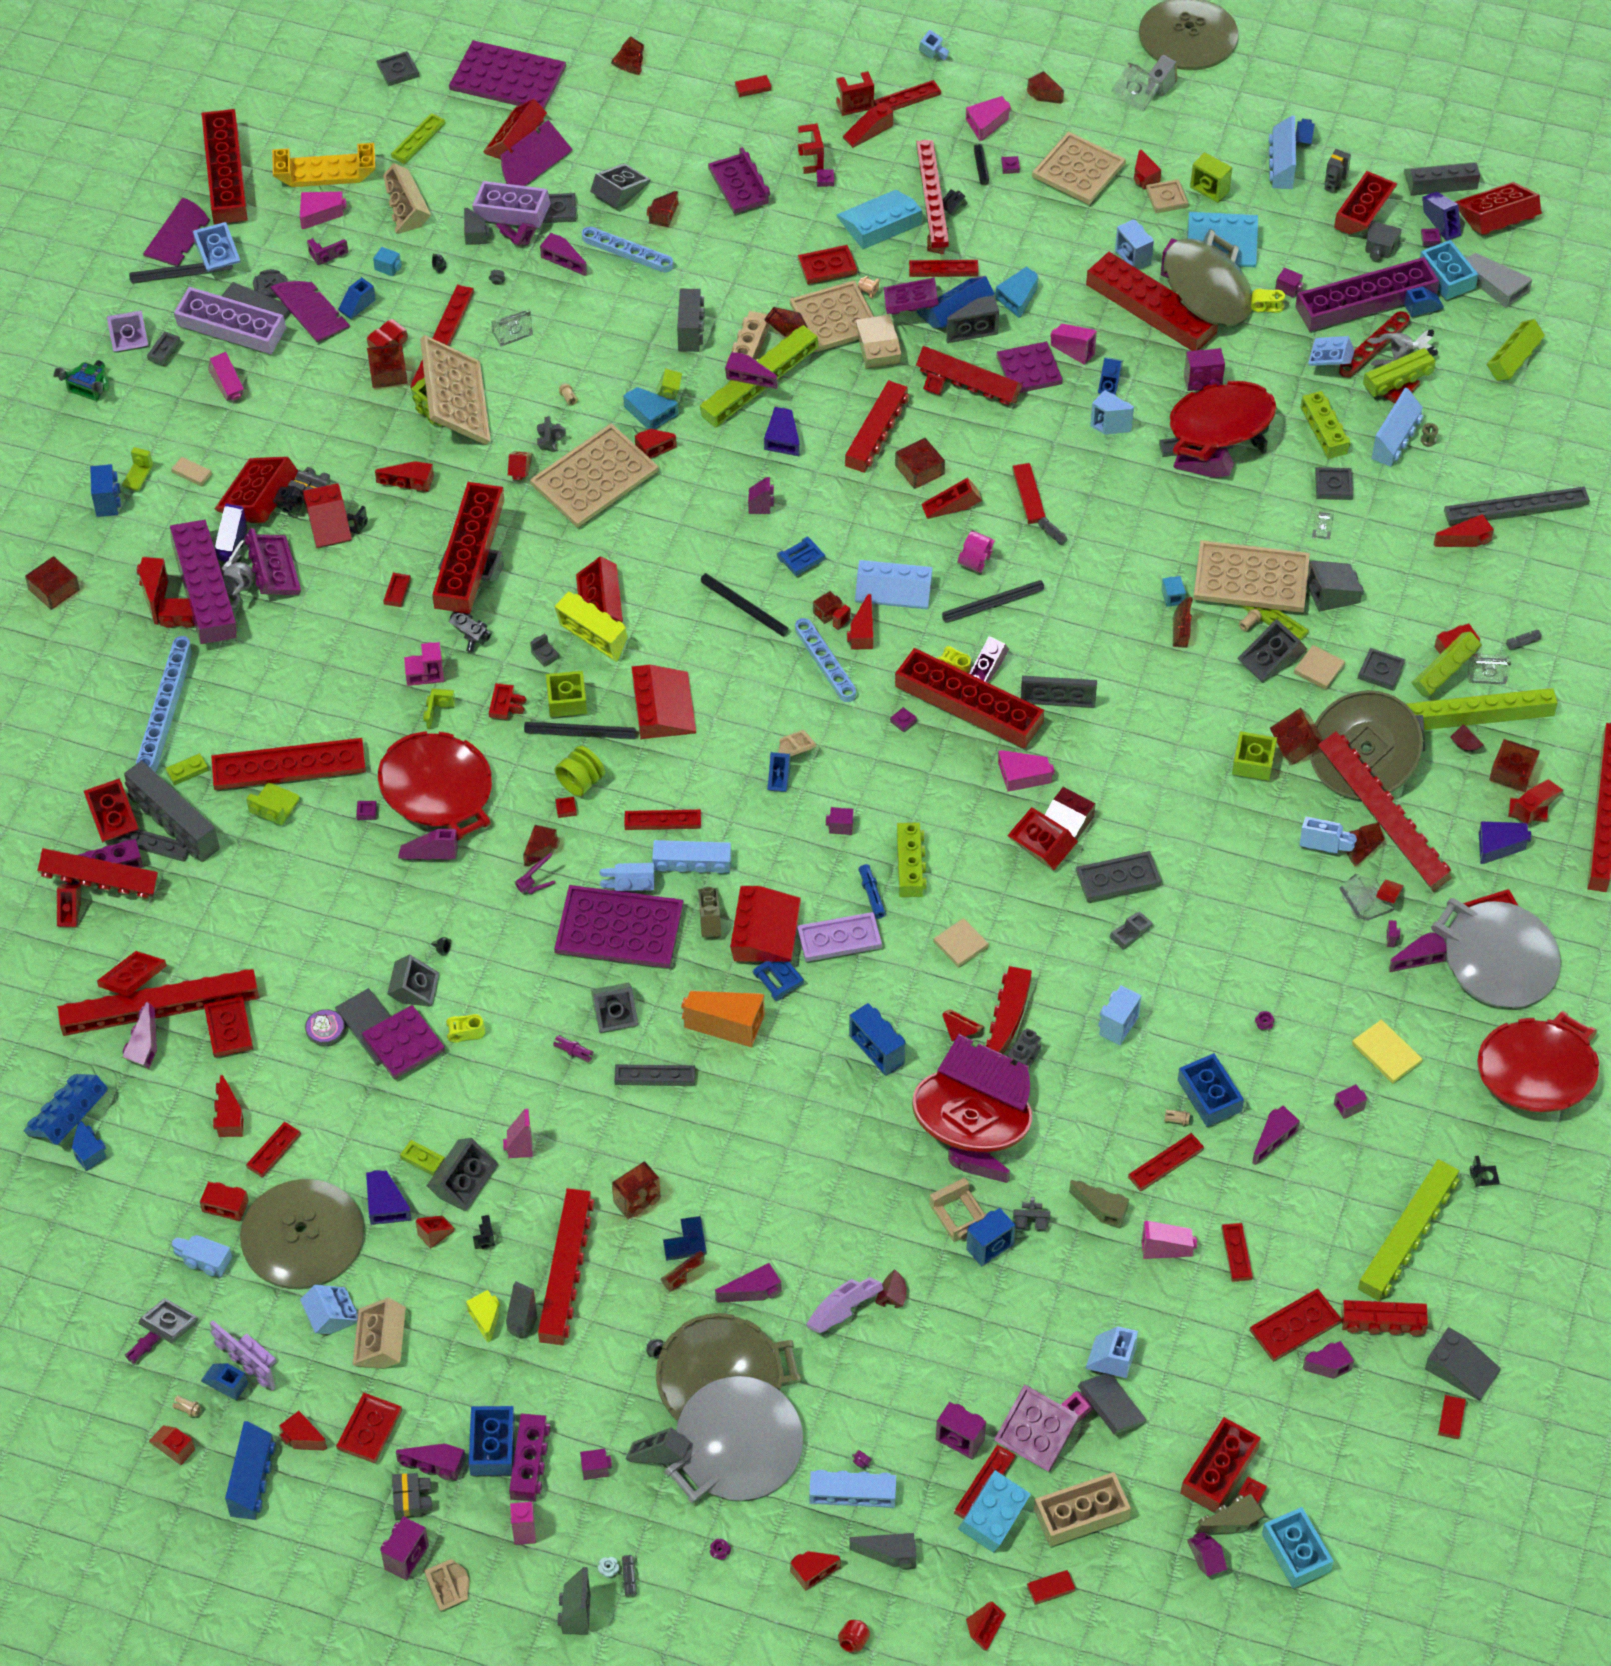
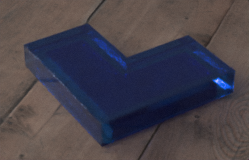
[663,1216,707,1261]

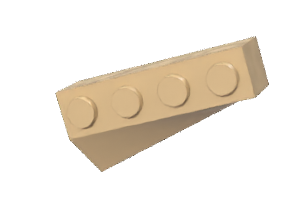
[383,163,431,234]

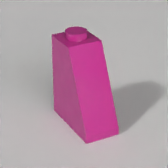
[965,96,1011,142]
[300,191,347,229]
[1050,323,1097,365]
[208,352,244,401]
[998,750,1055,792]
[1141,1221,1197,1259]
[510,1502,536,1545]

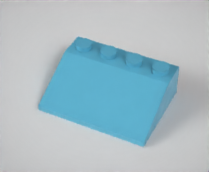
[837,190,922,250]
[1187,212,1258,267]

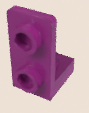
[495,222,537,246]
[307,238,348,265]

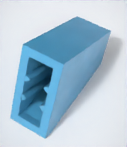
[995,266,1038,318]
[623,387,678,429]

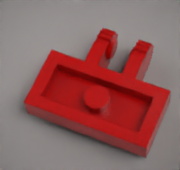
[488,683,527,719]

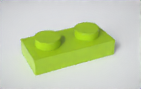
[165,753,209,786]
[400,1140,445,1176]

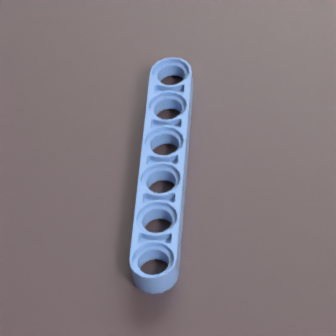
[582,227,673,273]
[795,618,856,702]

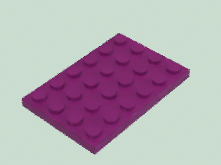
[449,40,566,109]
[554,885,684,968]

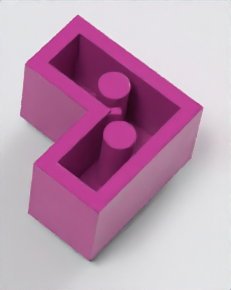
[404,642,444,686]

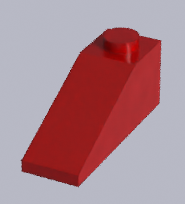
[843,102,893,148]
[921,477,982,519]
[1433,514,1494,547]
[847,594,873,650]
[1512,779,1563,825]

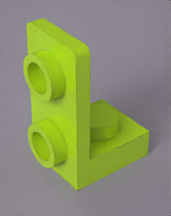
[122,447,153,491]
[423,688,455,729]

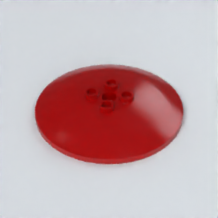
[912,1072,1032,1152]

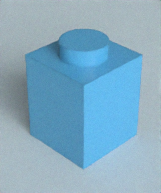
[373,247,402,277]
[1161,576,1186,607]

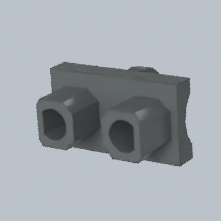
[537,416,566,452]
[1013,1197,1051,1231]

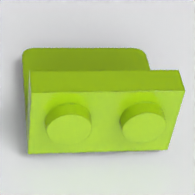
[411,377,442,427]
[246,783,300,826]

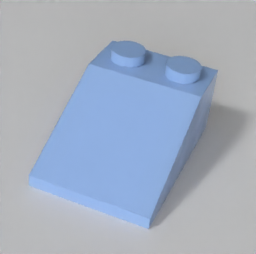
[193,222,241,271]

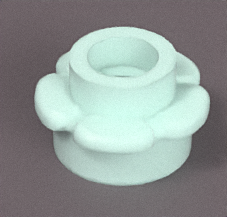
[598,1557,619,1578]

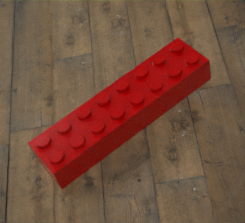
[201,109,248,225]
[1086,252,1218,351]
[432,482,505,614]
[895,648,1044,749]

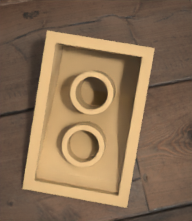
[855,314,901,369]

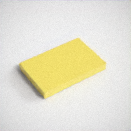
[1352,1019,1422,1084]

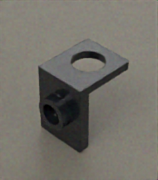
[1250,425,1269,454]
[347,506,368,534]
[1470,1156,1500,1187]

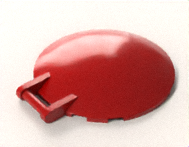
[1170,381,1276,461]
[378,731,492,841]
[1477,1011,1599,1112]

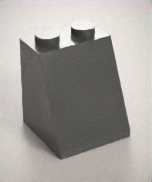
[1307,560,1364,612]

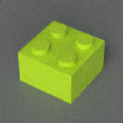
[1190,152,1233,203]
[546,671,587,717]
[1232,731,1277,781]

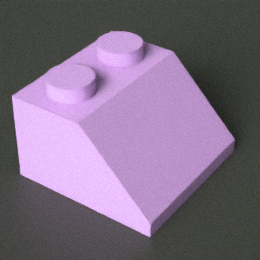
[107,310,148,352]

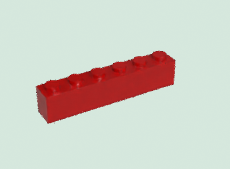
[916,346,1023,405]
[845,380,909,473]
[37,848,158,899]

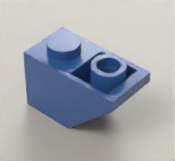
[1295,118,1315,144]
[338,277,376,319]
[1404,287,1444,317]
[1098,357,1124,396]
[72,1121,106,1171]
[201,1363,248,1400]

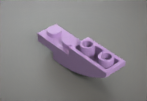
[807,1277,883,1333]

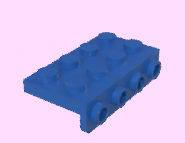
[23,1074,108,1145]

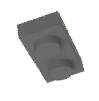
[147,331,181,365]

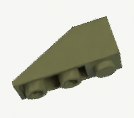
[698,887,721,937]
[1069,1180,1129,1229]
[1194,1494,1265,1533]

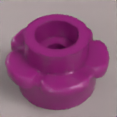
[1255,1011,1274,1030]
[852,1450,872,1469]
[710,1539,731,1560]

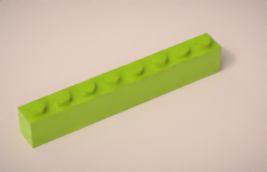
[700,325,819,428]
[1406,688,1558,730]
[1358,1159,1460,1301]

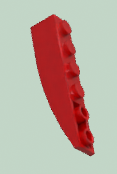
[986,966,1032,1054]

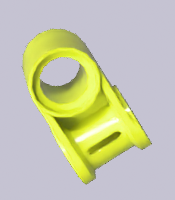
[1251,289,1285,313]
[937,646,971,673]
[446,1014,485,1043]

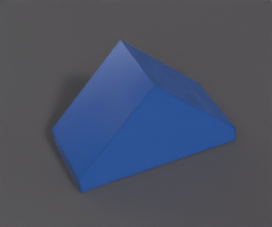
[767,752,790,792]

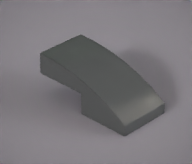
[1109,911,1153,949]

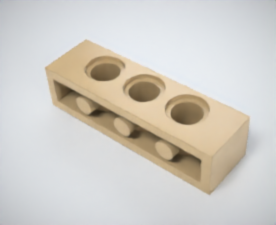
[727,311,770,362]

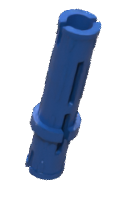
[858,864,886,919]

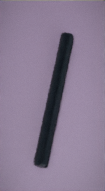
[129,263,233,283]
[700,573,788,636]
[942,580,1044,622]
[524,722,636,739]

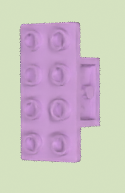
[210,1321,276,1391]

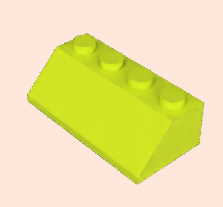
[554,591,628,662]

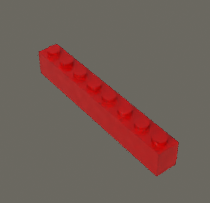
[538,1188,595,1346]

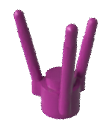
[515,853,556,895]

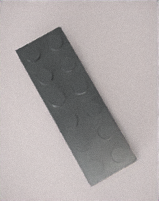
[124,760,220,862]

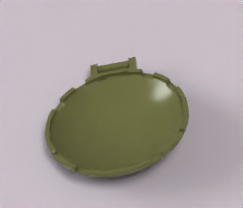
[1164,229,1252,327]
[656,1313,802,1421]

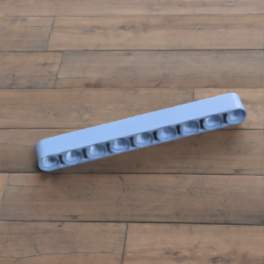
[136,636,192,773]

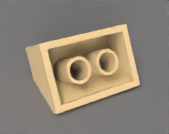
[353,1297,406,1368]

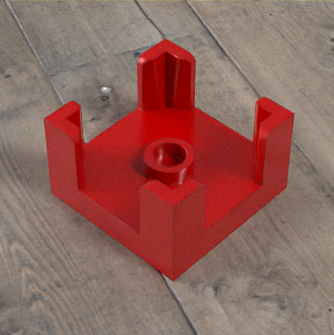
[836,71,874,116]
[798,123,824,174]

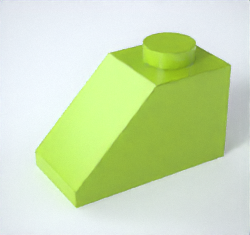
[656,368,682,400]

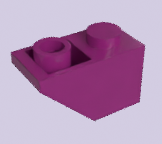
[748,477,774,514]
[1303,1341,1354,1379]
[1187,1533,1227,1577]

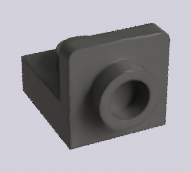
[530,634,559,667]

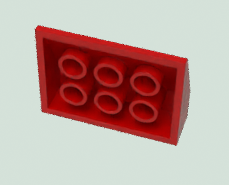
[1454,182,1542,235]
[214,456,298,523]
[631,664,696,739]
[730,886,801,962]

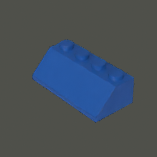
[916,276,995,329]
[225,1421,276,1520]

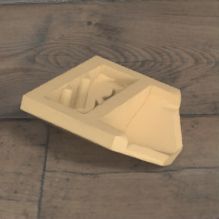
[778,730,817,757]
[424,1559,470,1611]

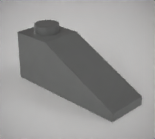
[506,1281,538,1339]
[626,1427,690,1464]
[849,1533,916,1569]

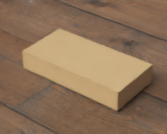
[171,457,212,487]

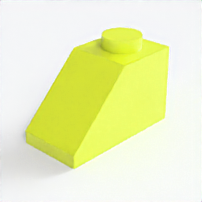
[466,1290,500,1343]

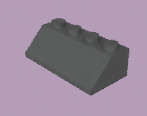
[1404,162,1480,196]

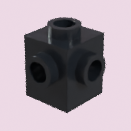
[273,486,304,513]

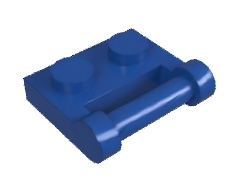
[777,536,825,576]
[752,961,804,1001]

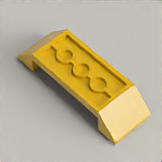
[272,143,375,187]

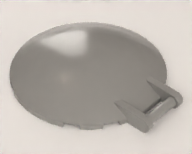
[1431,898,1561,1009]
[664,1376,803,1504]

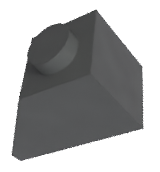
[464,208,489,245]

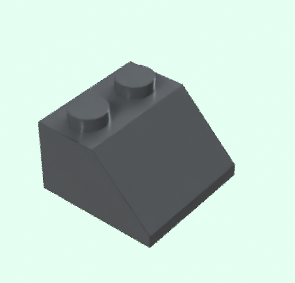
[387,954,439,1007]
[591,982,638,1032]

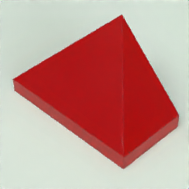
[942,1009,984,1041]
[966,1601,1006,1651]

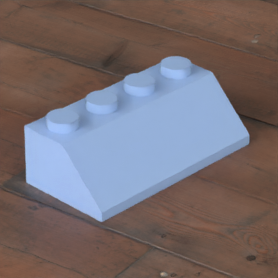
[1268,116,1296,189]
[1372,388,1423,467]
[855,560,932,609]

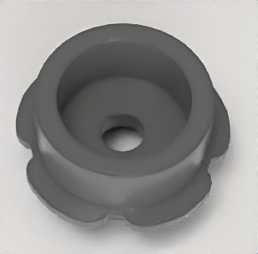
[488,270,505,285]
[646,1339,664,1359]

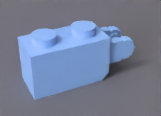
[1300,817,1357,853]
[599,863,654,891]
[172,1235,232,1277]

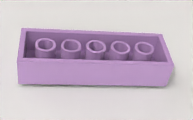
[174,287,287,354]

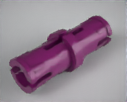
[553,1035,594,1062]
[125,1331,161,1364]

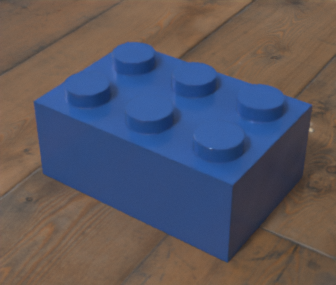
[849,1003,906,1076]
[1177,1053,1244,1127]
[469,1406,515,1476]

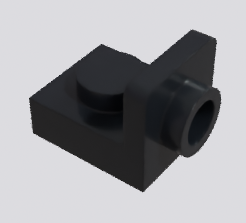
[942,189,968,216]
[473,1215,495,1249]

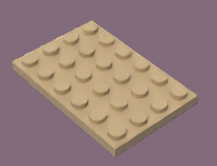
[420,335,491,445]
[530,423,659,528]
[1193,540,1310,613]

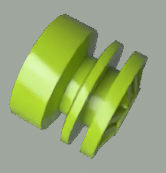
[554,746,605,797]

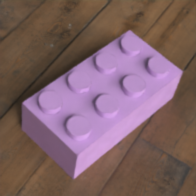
[472,181,551,228]

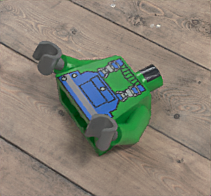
[53,360,109,402]

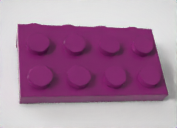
[708,147,770,214]
[245,528,301,595]

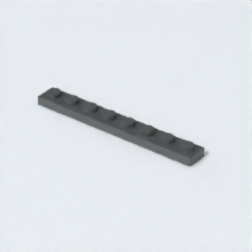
[1444,486,1590,525]

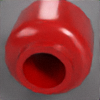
[838,1619,870,1653]

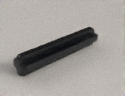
[974,144,989,185]

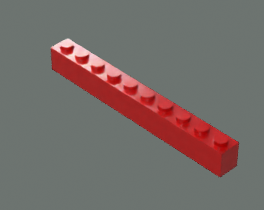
[1587,723,1611,892]
[1318,731,1452,892]
[57,969,259,1036]

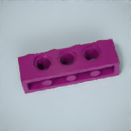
[66,839,144,884]
[509,1413,551,1502]

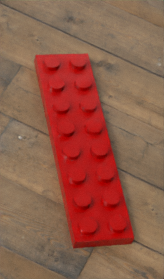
[211,738,366,790]

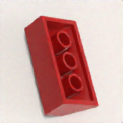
[483,98,547,160]
[1334,171,1397,234]
[576,556,623,623]

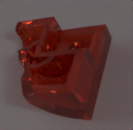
[611,36,644,75]
[1173,597,1193,648]
[1346,822,1385,866]
[660,1251,705,1292]

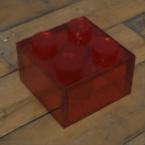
[367,343,408,388]
[895,437,945,489]
[25,556,80,610]
[1270,707,1323,764]
[1489,739,1540,792]
[612,1161,661,1219]

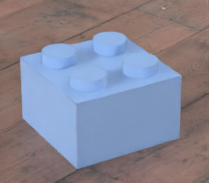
[1115,219,1154,270]
[1098,985,1142,1045]

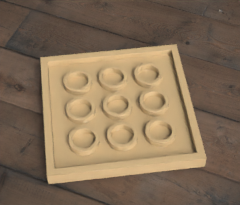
[1032,132,1126,205]
[790,280,874,352]

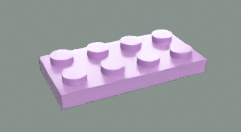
[797,912,882,962]

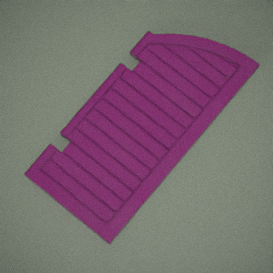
[500,120,573,186]
[143,197,210,266]
[270,281,350,342]
[937,1034,1030,1111]

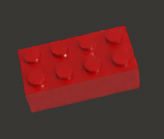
[1180,1417,1261,1513]

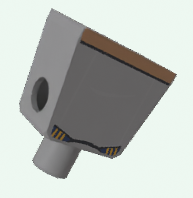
[1145,55,1177,97]

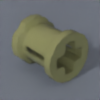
[1420,423,1439,447]

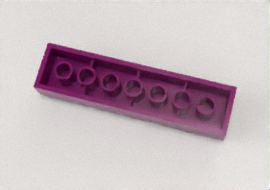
[1295,257,1439,332]
[170,519,237,644]

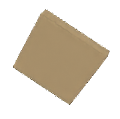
[1146,179,1189,214]
[1294,645,1345,690]
[933,918,989,968]

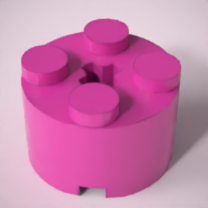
[957,530,995,573]

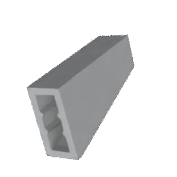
[1466,253,1532,308]

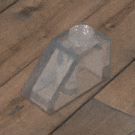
[1312,509,1334,540]

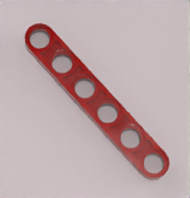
[1339,311,1410,378]

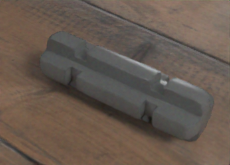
[1038,517,1068,545]
[1506,629,1542,650]
[622,1555,637,1597]

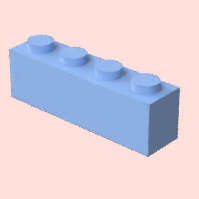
[652,840,731,873]
[809,1470,896,1508]

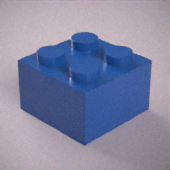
[90,464,121,517]
[966,1208,1015,1267]

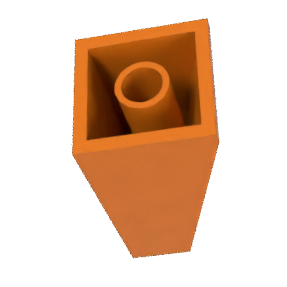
[681,991,765,1048]

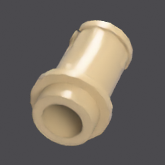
[559,383,578,406]
[1238,609,1262,632]
[1164,1109,1190,1126]
[172,1395,201,1417]

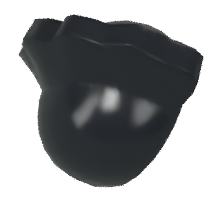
[432,254,446,273]
[431,937,451,955]

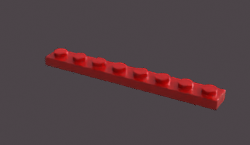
[410,284,474,388]

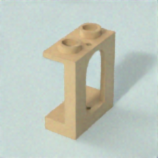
[929,1178,987,1242]

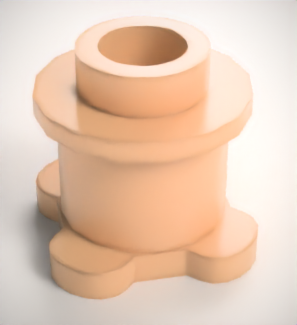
[858,276,880,299]

